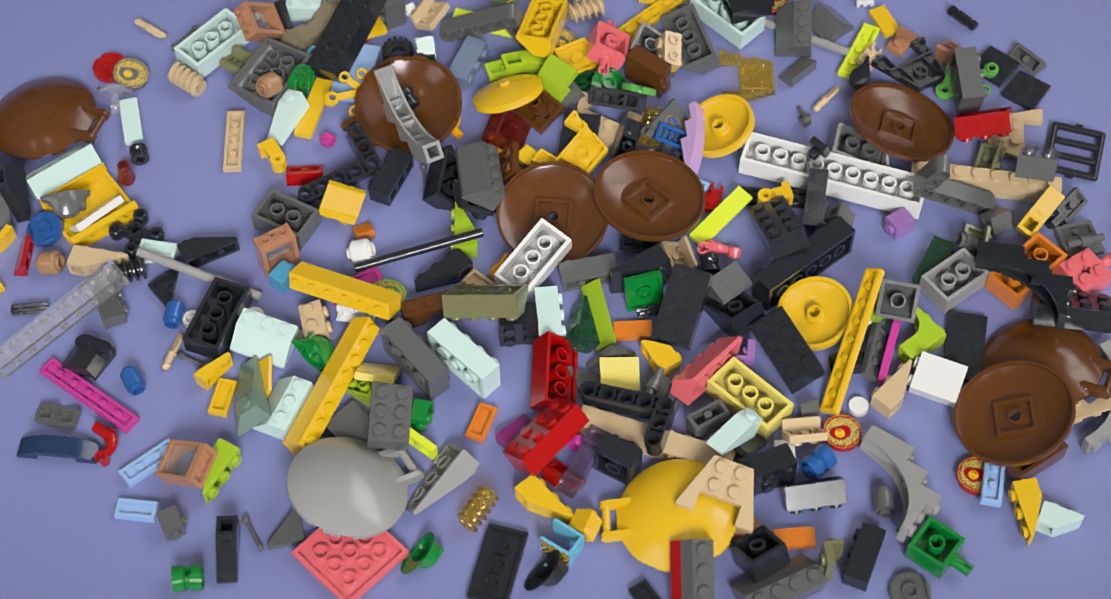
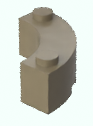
[280,0,340,52]

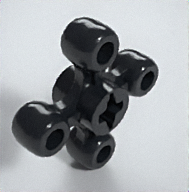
[108,208,165,260]

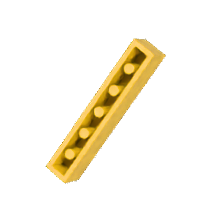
[289,261,401,321]

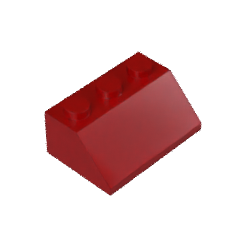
[953,106,1013,142]

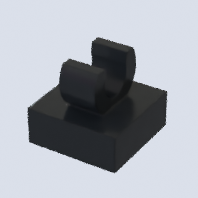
[807,136,830,161]

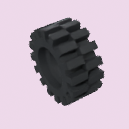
[382,36,414,61]

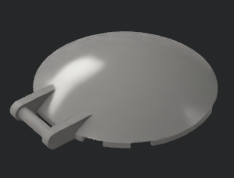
[286,437,424,539]

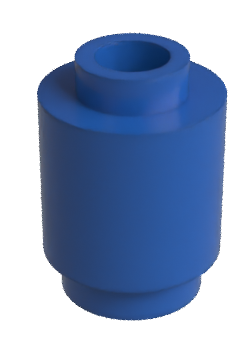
[163,299,186,329]
[120,366,146,396]

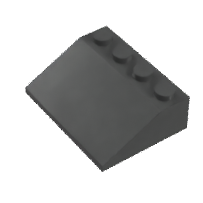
[228,37,311,117]

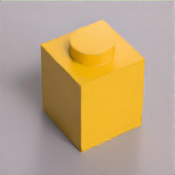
[569,508,603,542]

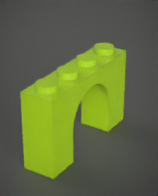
[867,293,947,368]

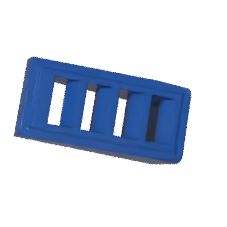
[653,121,687,150]

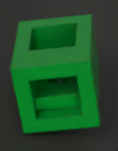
[410,399,435,432]

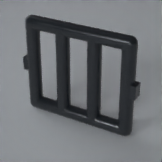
[1047,121,1106,182]

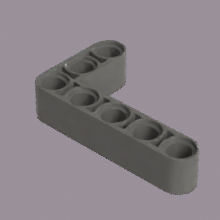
[440,4,527,50]
[913,155,995,215]

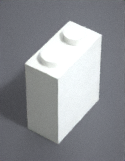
[907,351,968,408]

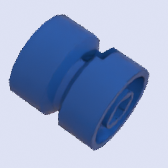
[798,444,837,480]

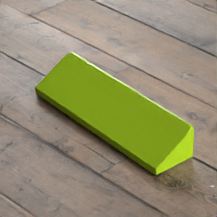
[581,278,616,352]

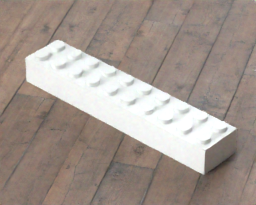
[739,132,924,219]

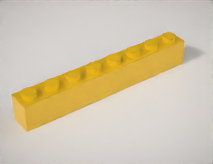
[283,317,380,455]

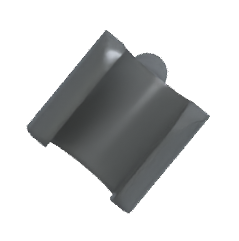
[797,105,812,127]

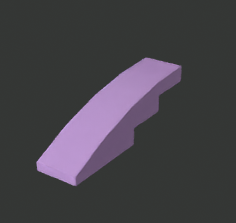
[681,101,705,175]

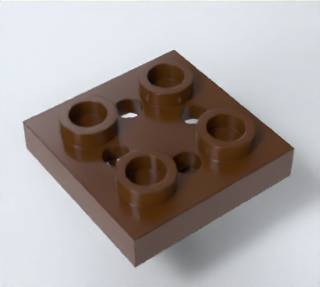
[515,90,566,135]
[499,141,525,186]

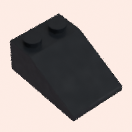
[609,244,671,294]
[703,292,765,337]

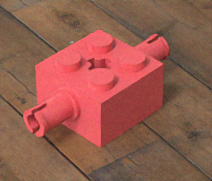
[586,20,630,75]
[1055,248,1111,295]

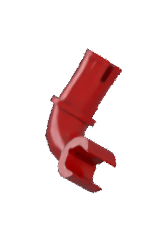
[92,421,118,467]

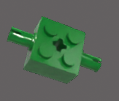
[896,516,974,579]

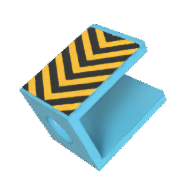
[539,518,585,568]

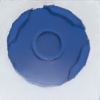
[26,211,64,248]

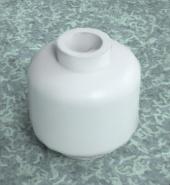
[346,238,376,263]

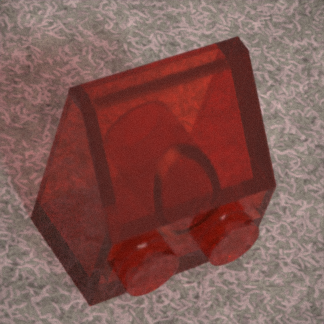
[481,110,531,151]

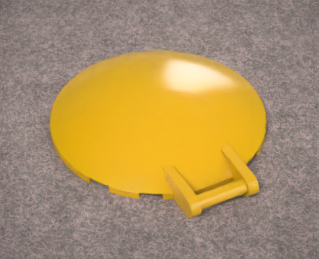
[599,459,739,572]

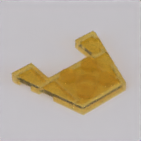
[719,49,776,102]

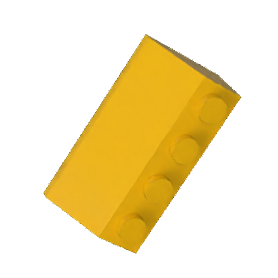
[516,0,568,58]

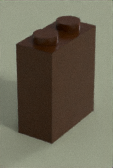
[625,44,672,98]

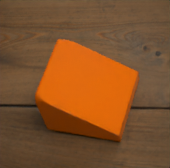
[351,222,375,240]

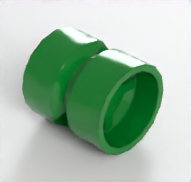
[171,563,205,593]

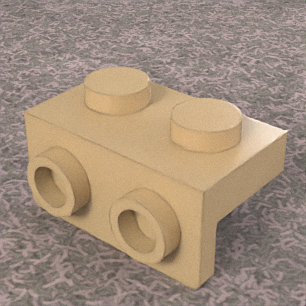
[410,0,450,31]
[655,30,682,67]
[659,236,698,276]
[298,299,333,340]
[781,416,828,446]

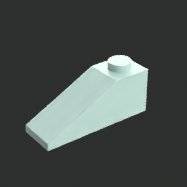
[267,89,310,146]
[706,407,763,455]

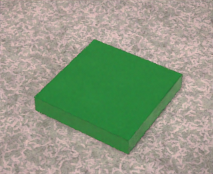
[623,270,664,312]

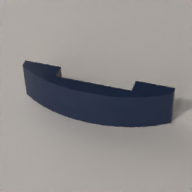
[17,435,101,464]

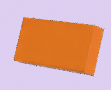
[613,320,653,341]
[465,402,498,444]
[772,526,817,550]

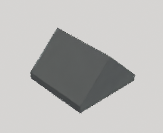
[812,3,854,42]
[708,260,753,305]
[875,278,921,323]

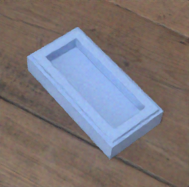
[114,498,159,523]

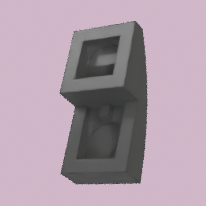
[34,404,82,429]

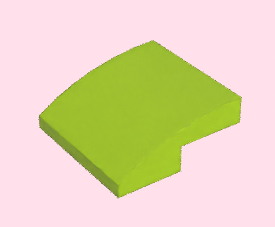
[537,53,579,103]

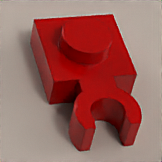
[704,183,724,213]

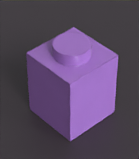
[884,207,915,240]

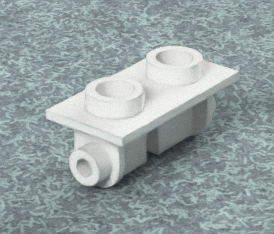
[336,304,376,323]

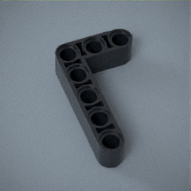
[297,123,381,205]
[579,381,675,457]

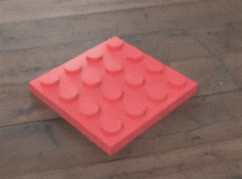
[291,528,409,599]

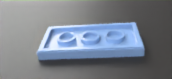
[329,44,381,103]

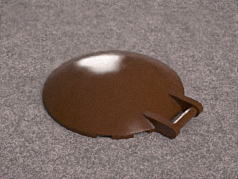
[341,55,462,154]
[0,77,110,160]
[982,319,1111,405]

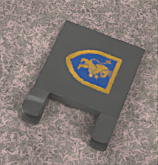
[640,98,688,154]

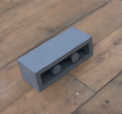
[448,35,489,91]

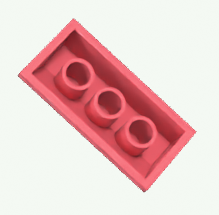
[670,336,743,406]

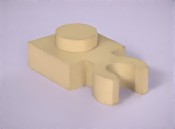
[855,42,882,71]

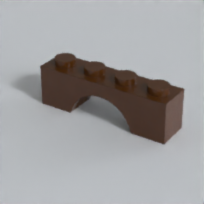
[401,283,475,328]

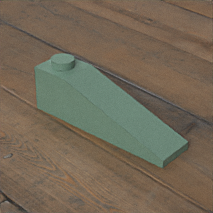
[234,356,271,436]

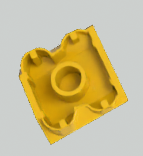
[319,180,366,225]

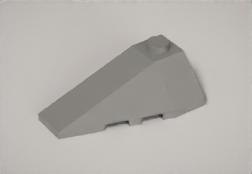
[405,442,480,515]

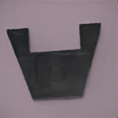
[871,37,945,93]

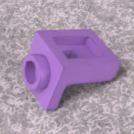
[735,339,756,370]

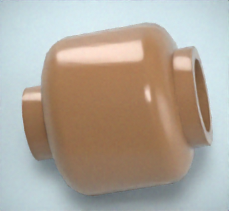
[255,72,283,98]
[35,250,65,275]

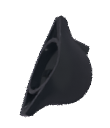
[849,56,872,92]

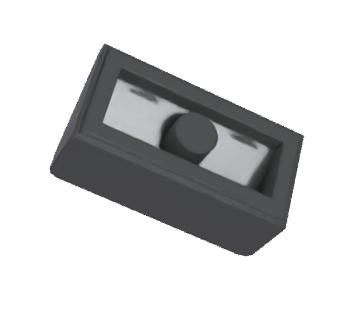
[1008,42,1047,77]
[778,57,817,87]

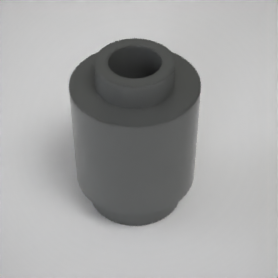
[873,486,895,518]

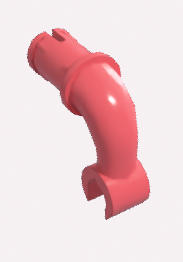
[697,239,742,259]

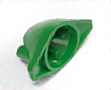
[292,333,334,373]

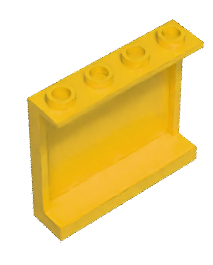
[39,163,139,248]

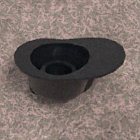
[524,550,569,591]

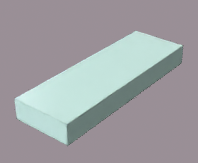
[119,97,144,146]

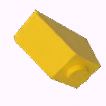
[640,340,682,377]

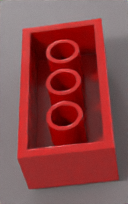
[502,397,590,477]

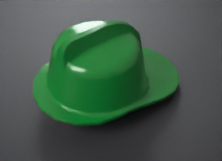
[401,532,444,574]

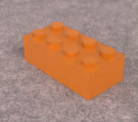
[984,232,1068,311]

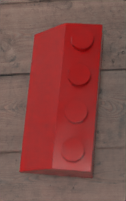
[530,331,578,412]

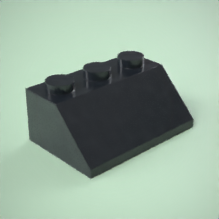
[422,148,459,211]

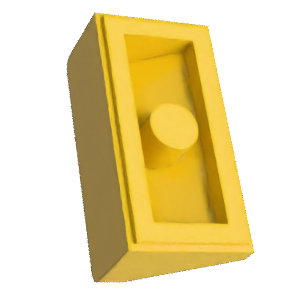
[259,356,272,399]

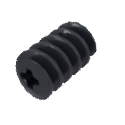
[105,256,148,286]

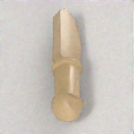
[135,18,168,38]
[813,85,839,112]
[161,333,183,370]

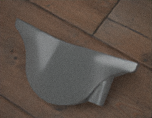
[40,190,90,219]

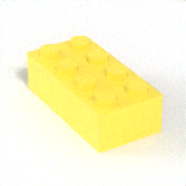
[706,357,794,440]

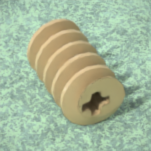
[568,0,605,24]
[168,61,207,97]

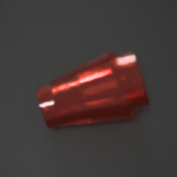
[117,161,136,186]

